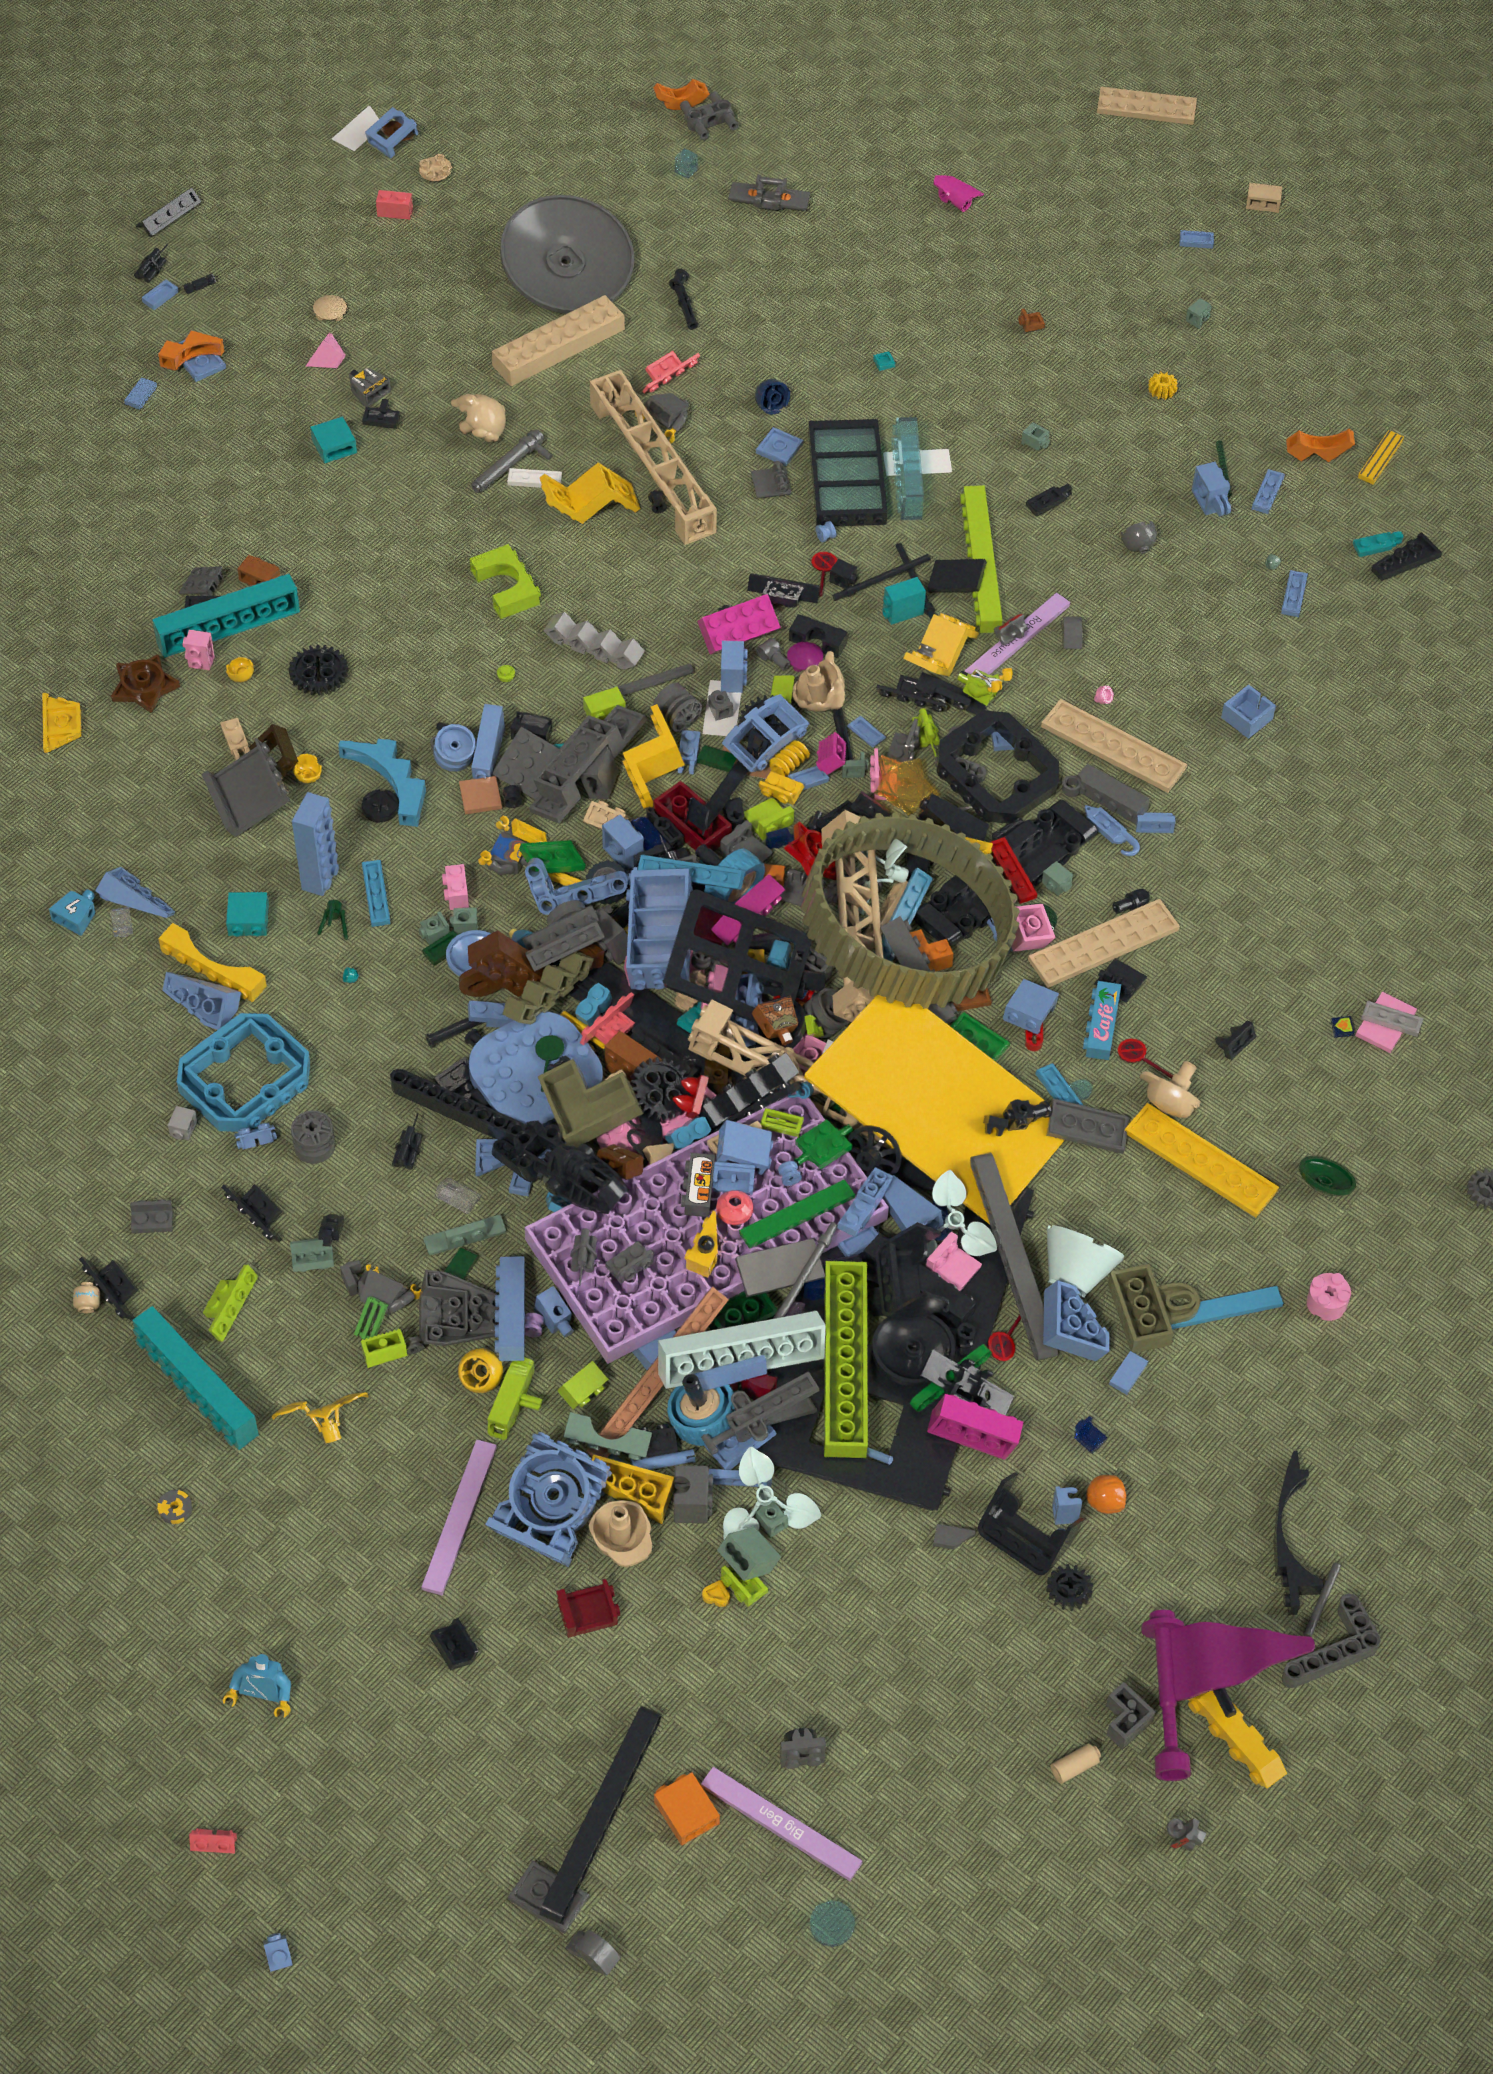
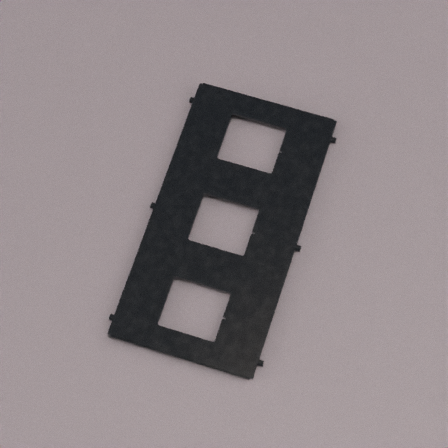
[757,1139,1034,1511]

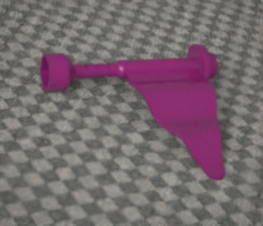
[1141,1610,1315,1781]

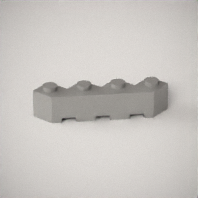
[543,612,645,670]

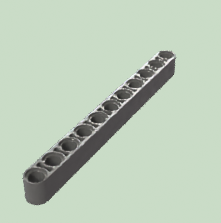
[970,1152,1058,1361]

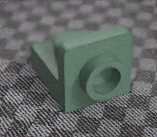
[842,752,868,778]

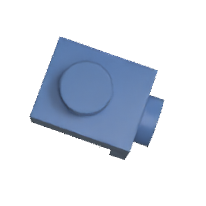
[263,1933,293,1972]

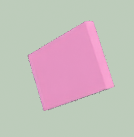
[1355,992,1417,1053]

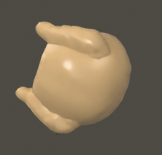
[451,394,506,442]
[793,651,845,712]

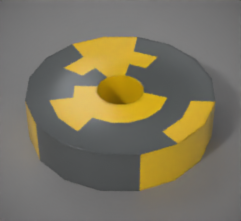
[157,1490,192,1524]

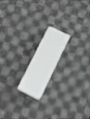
[507,468,562,488]

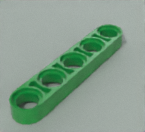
[910,1344,992,1412]

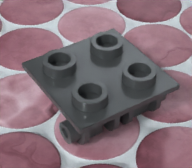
[751,461,791,498]
[179,566,223,596]
[780,868,827,907]

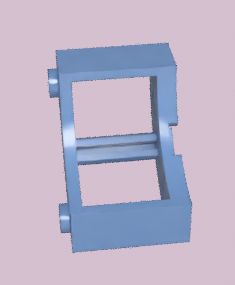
[722,694,810,772]

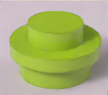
[497,665,515,682]

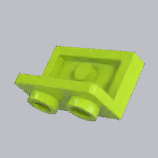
[720,1565,768,1607]

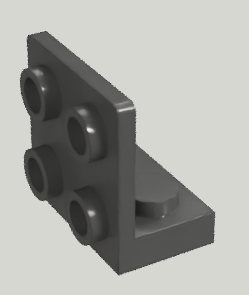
[885,718,920,769]

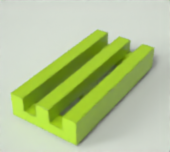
[760,1108,804,1138]

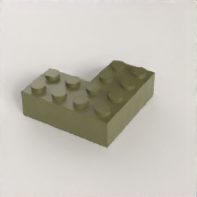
[538,1059,643,1147]

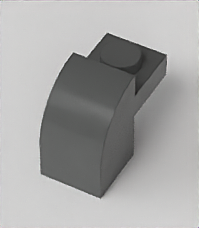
[1060,616,1082,649]
[566,1930,621,1975]

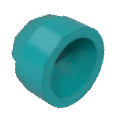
[343,967,359,983]

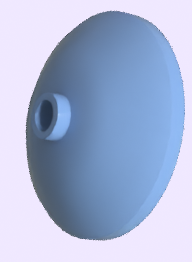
[446,930,491,976]

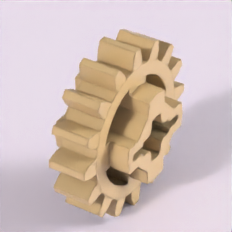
[675,969,706,1011]

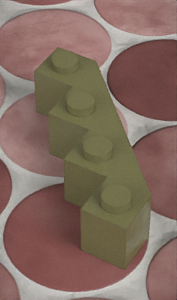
[502,951,594,1025]

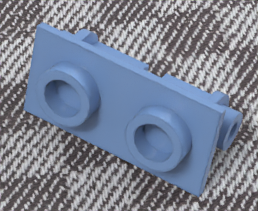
[234,1123,277,1150]

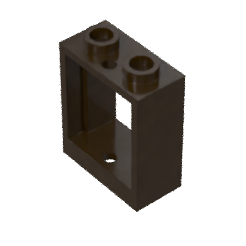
[249,724,299,777]

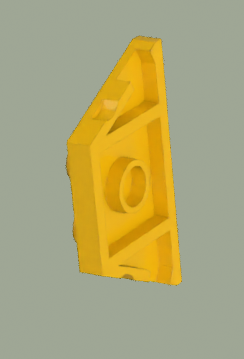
[42,693,81,753]

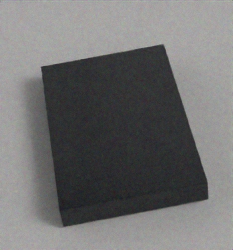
[927,559,987,593]

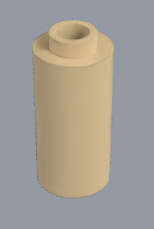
[1050,1743,1101,1784]

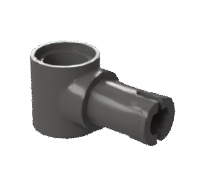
[756,638,791,671]

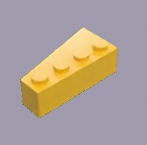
[592,1454,675,1524]

